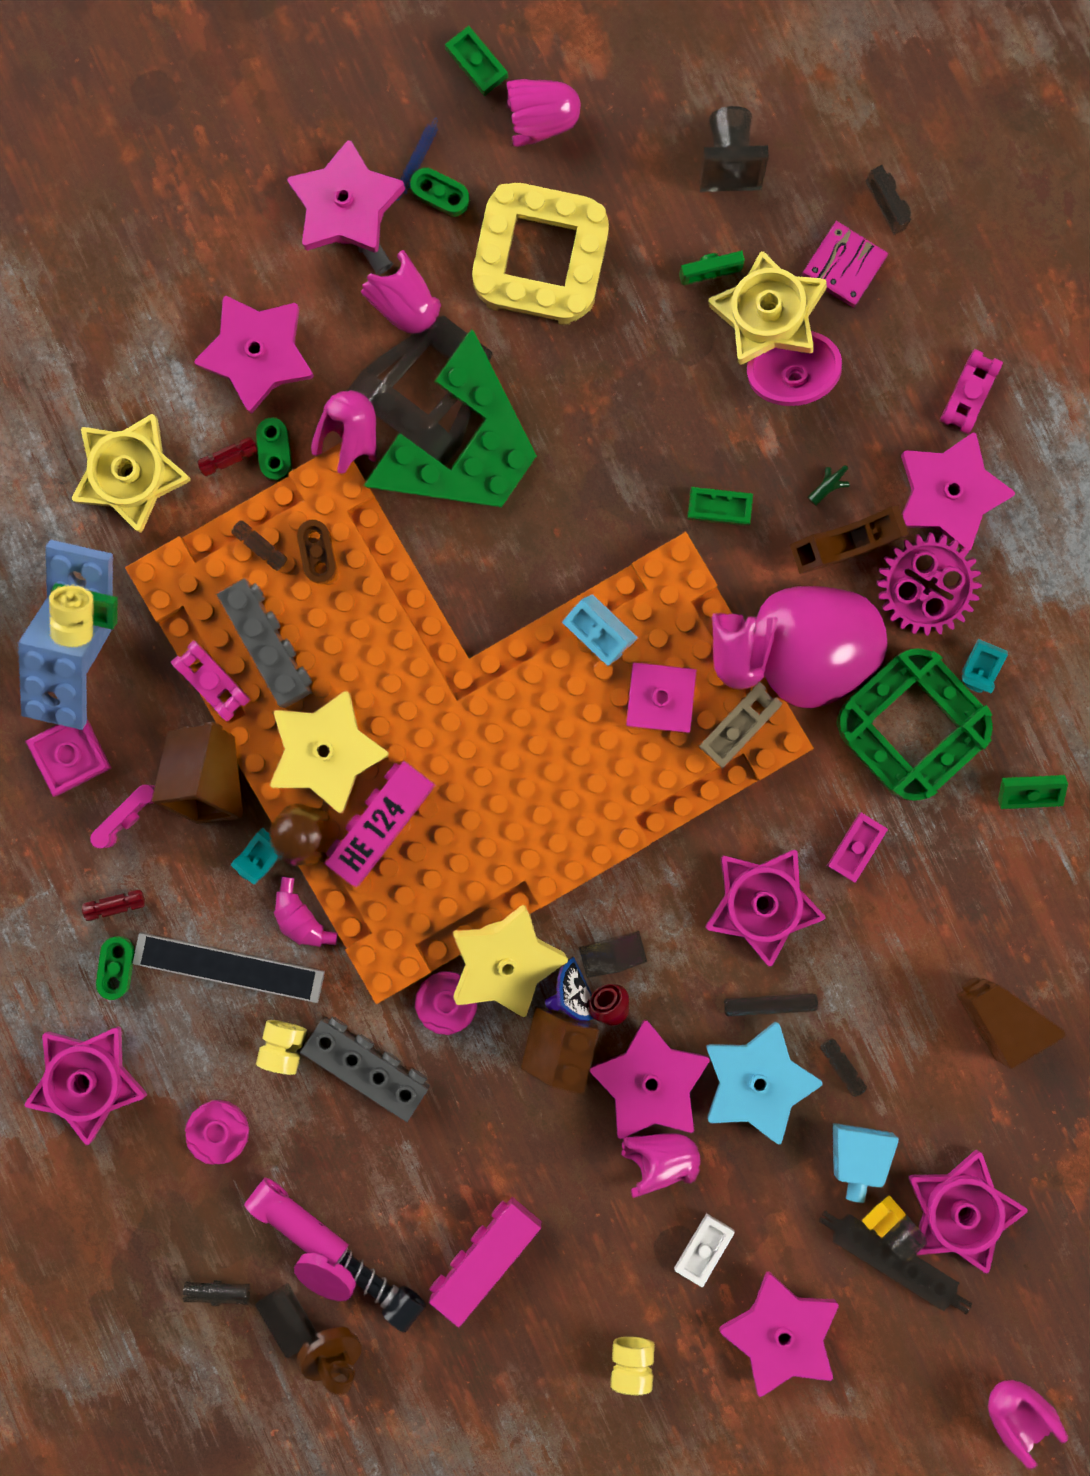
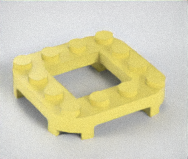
[472,183,609,324]

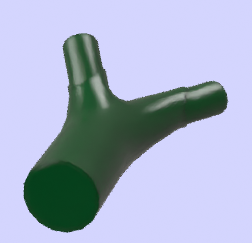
[807,465,850,506]

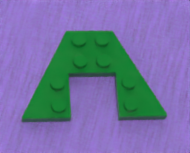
[363,329,537,507]

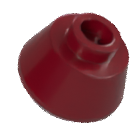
[589,984,630,1026]

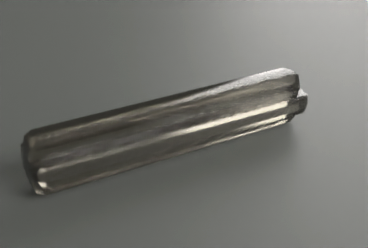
[724,993,818,1017]

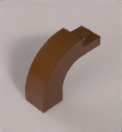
[790,505,909,574]

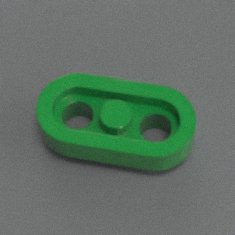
[410,168,470,216]
[256,418,292,482]
[96,936,135,1000]

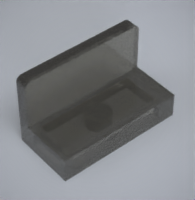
[256,1283,319,1358]

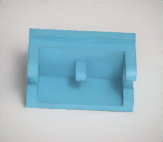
[562,594,638,666]

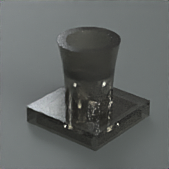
[699,106,769,192]

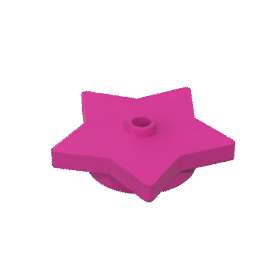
[287,140,405,253]
[194,296,314,413]
[901,432,1015,551]
[705,849,825,967]
[590,1019,710,1139]
[25,1026,147,1145]
[908,1150,1028,1274]
[720,1272,839,1397]

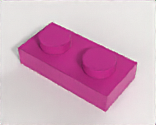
[827,812,888,883]

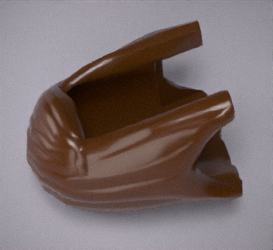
[270,804,330,866]

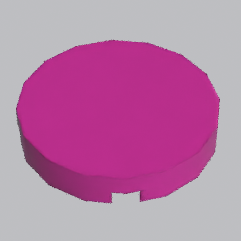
[415,971,478,1035]
[185,1100,249,1165]
[294,1253,356,1301]

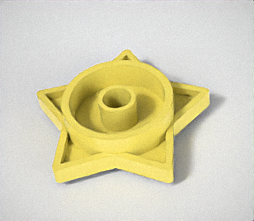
[709,252,827,365]
[72,414,190,533]
[270,691,389,813]
[453,905,568,1017]

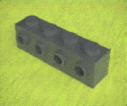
[217,578,312,708]
[300,1016,430,1122]

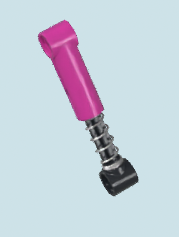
[244,1178,426,1332]

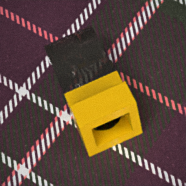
[862,1195,927,1262]

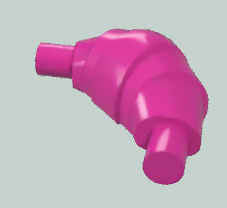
[273,877,338,947]

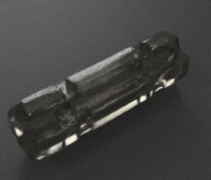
[231,520,287,571]
[820,1038,867,1097]

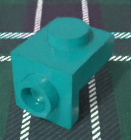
[962,639,1008,693]
[231,828,279,884]

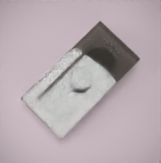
[865,165,911,235]

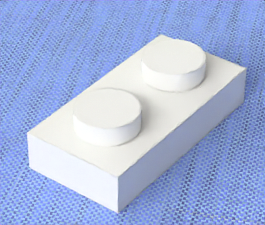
[674,1213,735,1288]

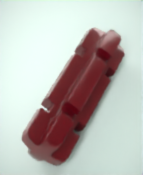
[197,437,258,476]
[82,890,145,921]

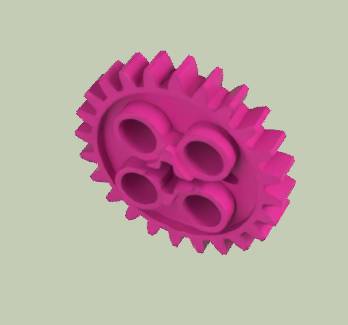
[877,532,982,636]

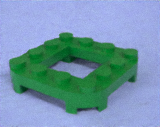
[836,648,993,801]

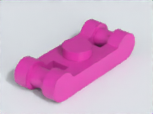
[940,349,1003,434]
[171,640,251,722]
[90,785,155,848]

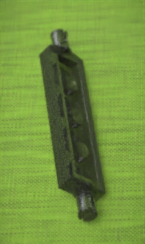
[819,1210,972,1314]

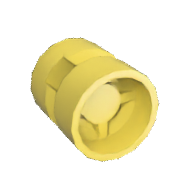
[49,585,93,647]
[256,1020,307,1075]
[611,1337,655,1395]

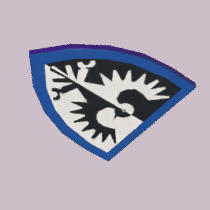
[545,957,593,1022]

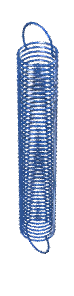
[397,118,438,200]

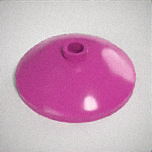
[747,331,842,406]

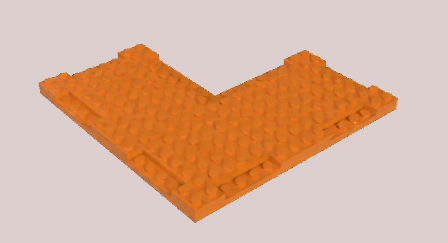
[125,442,814,1004]

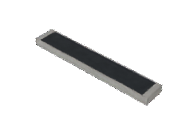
[132,932,325,1003]

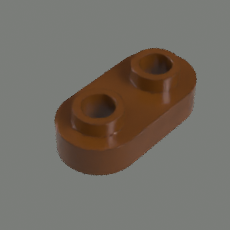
[297,520,337,584]

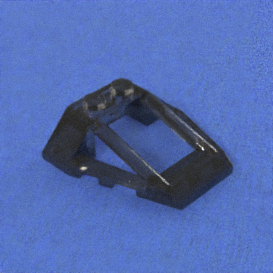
[347,315,493,466]

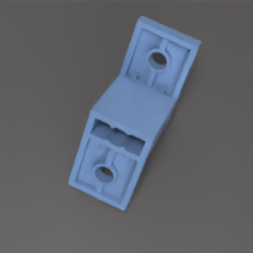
[18,540,113,730]

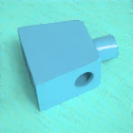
[833,1123,899,1203]

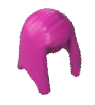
[507,79,581,147]
[361,250,441,334]
[311,390,377,473]
[712,613,778,689]
[622,1133,701,1198]
[988,1380,1068,1469]

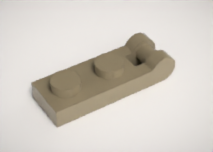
[699,682,783,768]

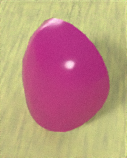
[755,586,887,708]

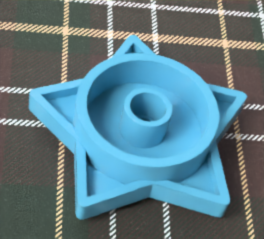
[706,1022,822,1145]

